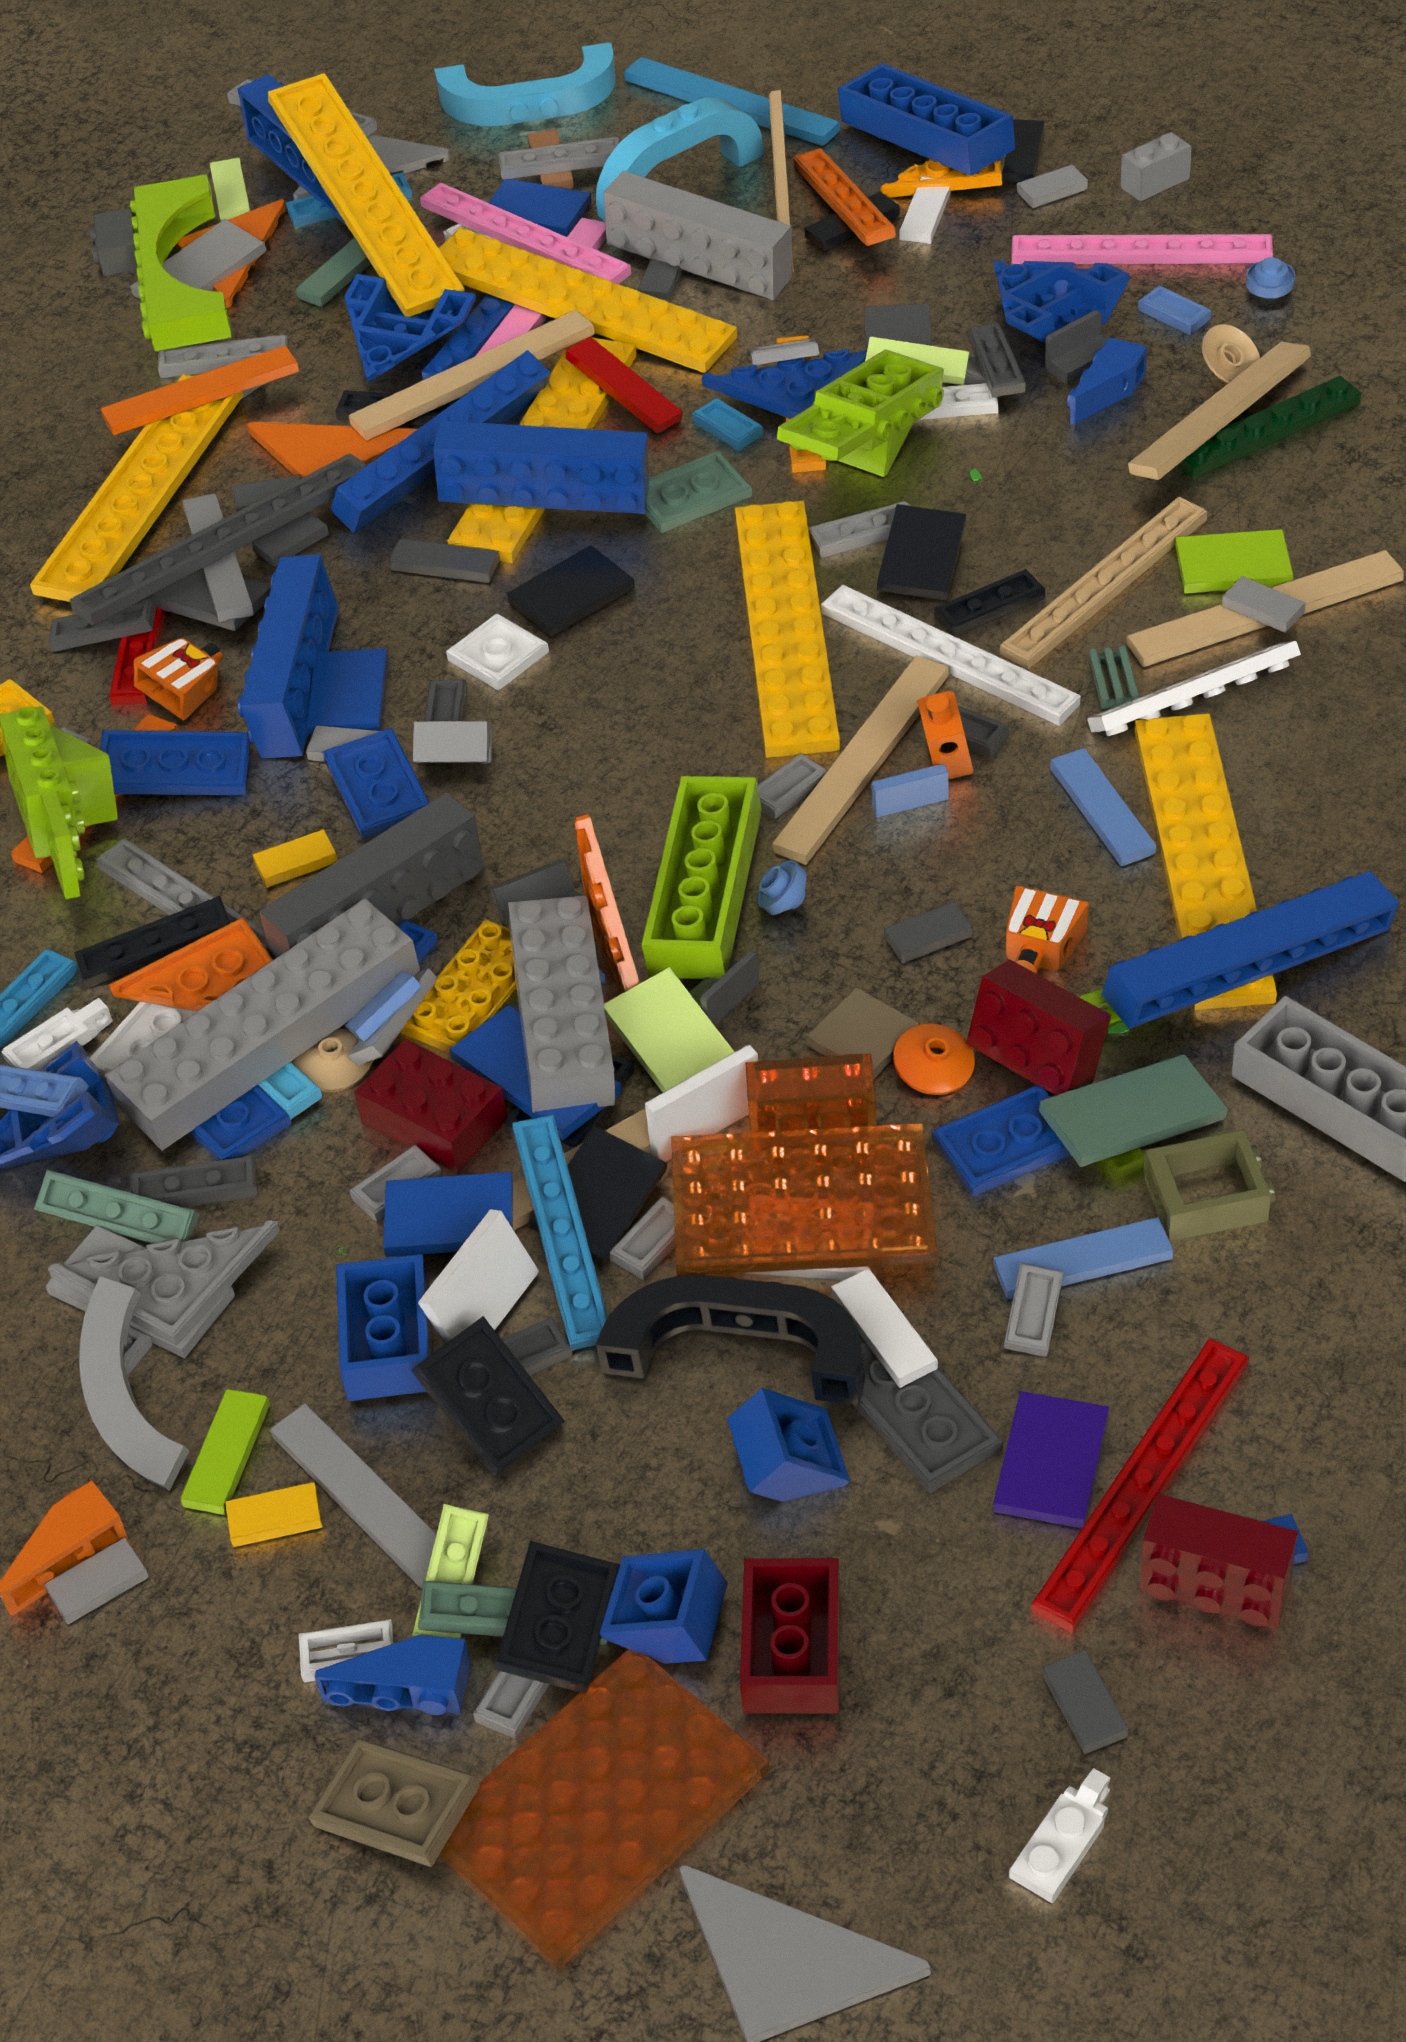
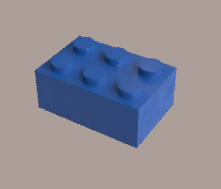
[336,1254,433,1401]

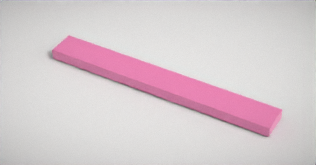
[420,183,631,284]
[476,218,606,356]
[1011,234,1273,264]

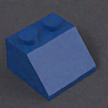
[727,1388,850,1502]
[599,1549,728,1664]

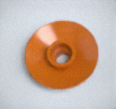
[893,1023,975,1095]

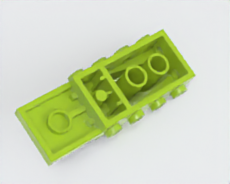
[777,349,944,477]
[0,706,118,900]

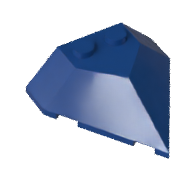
[993,260,1129,344]
[344,274,476,382]
[0,1041,119,1170]

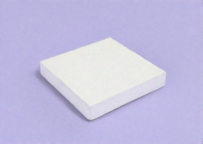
[446,613,549,691]

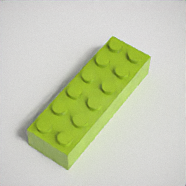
[642,776,762,979]

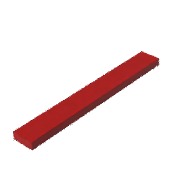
[1031,1338,1249,1634]

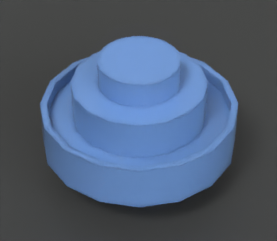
[1246,257,1295,299]
[756,860,807,915]

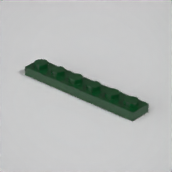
[1178,376,1362,479]

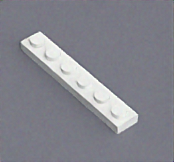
[1087,641,1301,736]

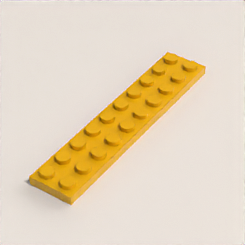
[268,73,464,317]
[438,227,738,373]
[447,337,637,564]
[30,374,243,602]
[735,500,840,758]
[1134,713,1277,1011]

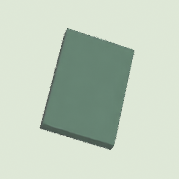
[645,451,753,533]

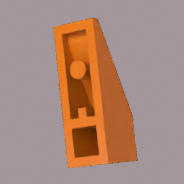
[0,1480,129,1617]

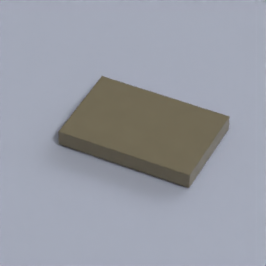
[308,1738,480,1867]

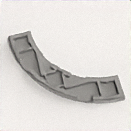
[79,1276,190,1491]

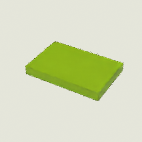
[1175,529,1293,593]

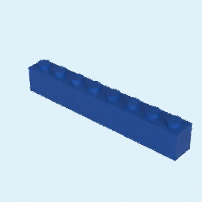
[330,350,551,533]
[1101,871,1400,1029]

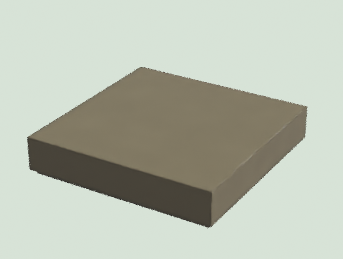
[806,987,920,1082]

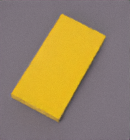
[400,919,518,1054]

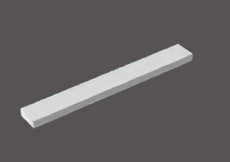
[821,584,1081,726]

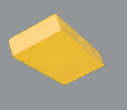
[252,829,338,888]
[225,1482,323,1547]

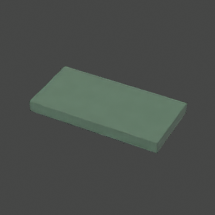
[1039,1054,1228,1167]

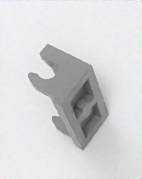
[413,721,493,764]

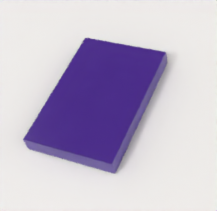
[993,1391,1109,1528]

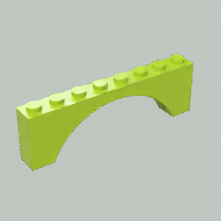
[130,174,232,352]

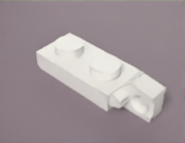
[1,998,113,1071]
[1009,1768,1111,1903]

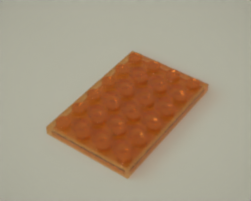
[671,1123,937,1276]
[439,1649,770,1971]

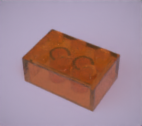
[745,1053,877,1154]

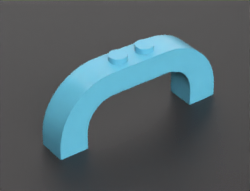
[434,42,616,126]
[596,97,764,221]

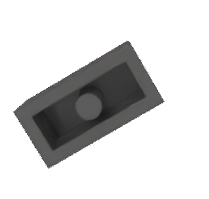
[89,208,138,276]

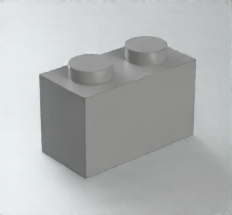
[1120,132,1192,201]

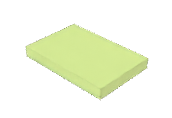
[604,967,735,1092]

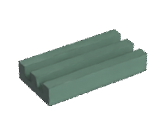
[1089,646,1139,709]

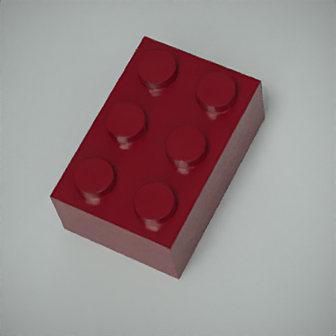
[966,959,1111,1095]
[354,1039,508,1174]
[1139,1494,1298,1629]
[740,1558,841,1714]

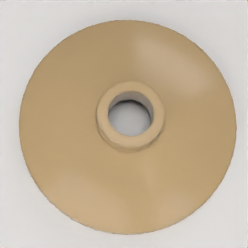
[1202,324,1260,383]
[293,1029,374,1093]

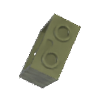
[1143,1130,1275,1242]

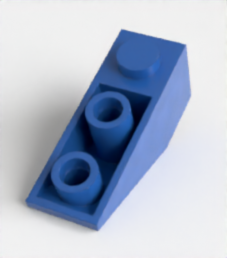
[1067,337,1147,425]
[315,1635,471,1715]

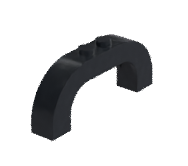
[596,1275,865,1405]

